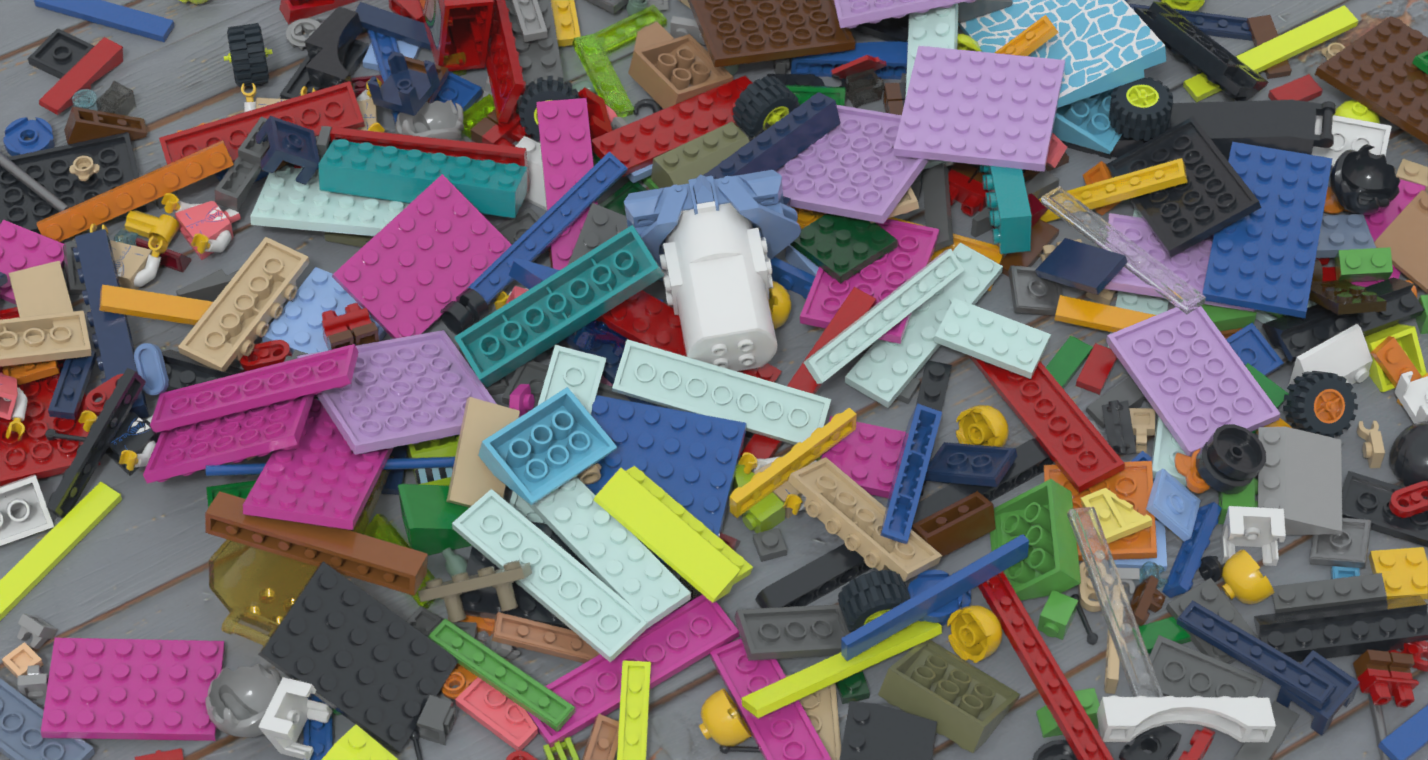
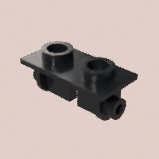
[1102,400,1137,456]

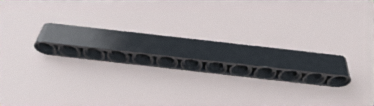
[755,438,1053,608]

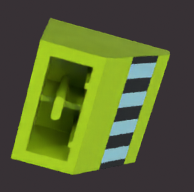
[407,434,460,486]

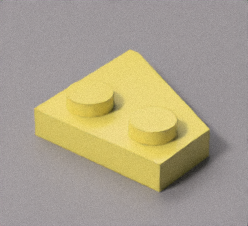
[1081,488,1152,545]

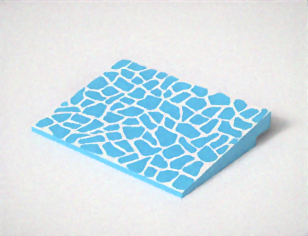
[958,0,1166,108]

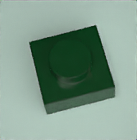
[836,670,870,704]

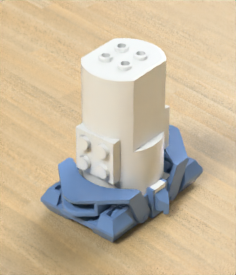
[624,170,801,371]

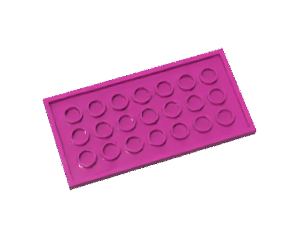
[243,399,393,530]

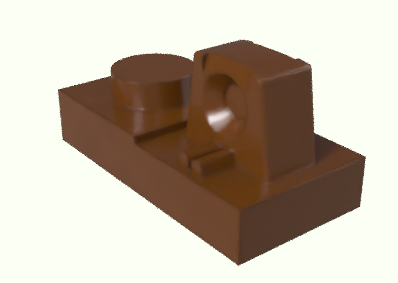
[1121,575,1166,632]

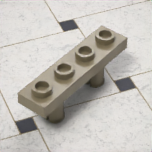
[418,560,532,623]

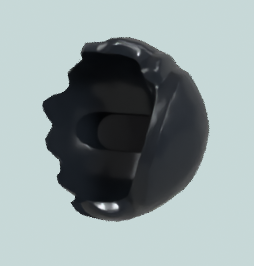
[1330,144,1401,215]
[1389,421,1428,487]

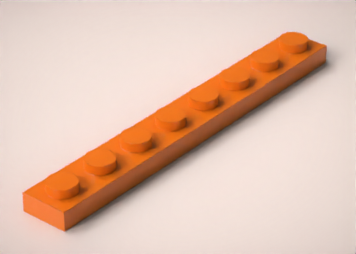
[36,141,234,242]

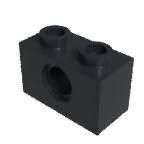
[1119,725,1182,760]

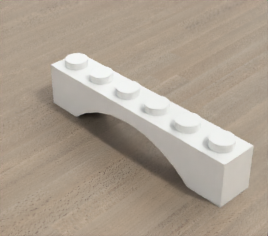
[1097,696,1276,742]

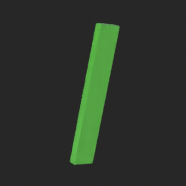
[428,618,575,732]

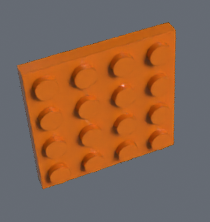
[1044,461,1157,561]

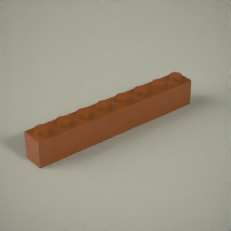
[205,491,428,596]

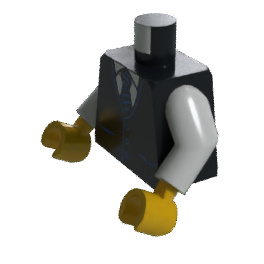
[78,410,157,476]

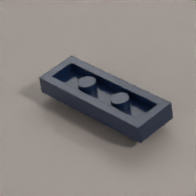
[48,350,96,420]

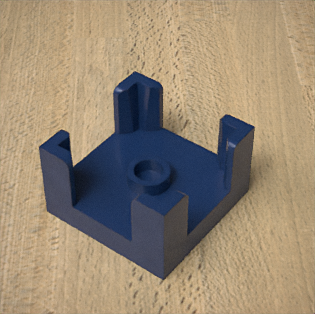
[367,52,441,116]
[255,116,320,185]
[1276,650,1360,736]

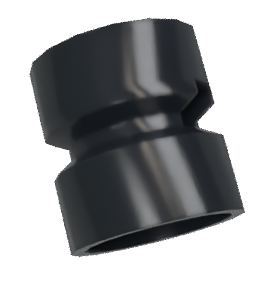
[440,288,489,335]

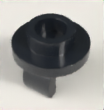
[1199,556,1225,582]

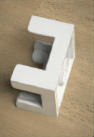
[1394,371,1428,424]
[1220,506,1286,566]
[258,677,333,760]

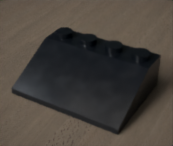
[839,701,938,760]

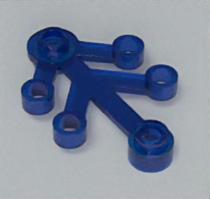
[573,320,629,358]

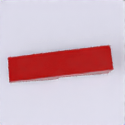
[280,0,359,25]
[39,37,123,115]

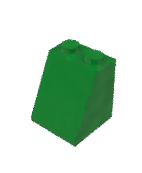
[398,484,472,556]

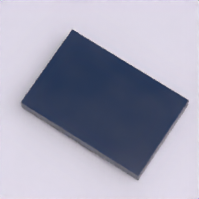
[1036,238,1128,295]
[924,442,1018,487]

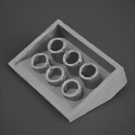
[1258,427,1342,535]

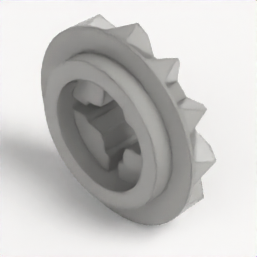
[286,19,321,50]

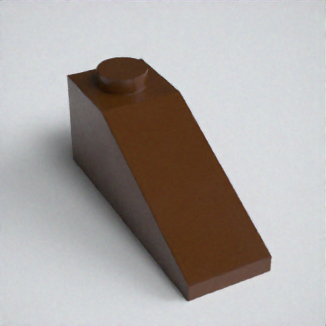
[64,106,148,145]

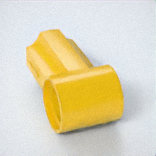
[124,210,180,245]

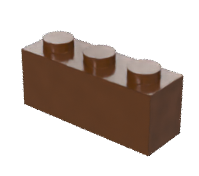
[912,491,996,558]

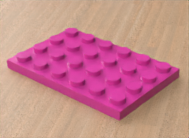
[332,174,512,339]
[800,219,940,344]
[143,394,315,484]
[41,638,225,741]

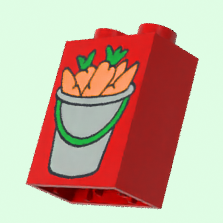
[419,0,494,71]

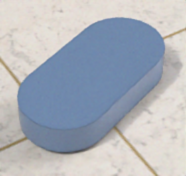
[134,343,169,395]

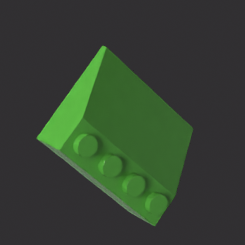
[990,479,1081,601]

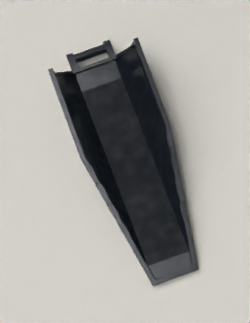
[1061,100,1336,161]

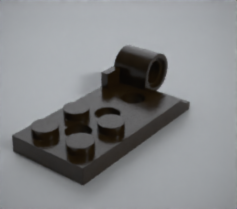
[1309,259,1387,315]

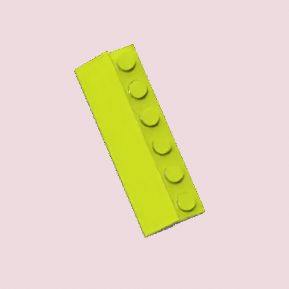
[594,466,753,603]

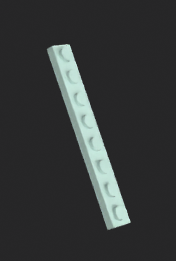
[803,249,964,384]

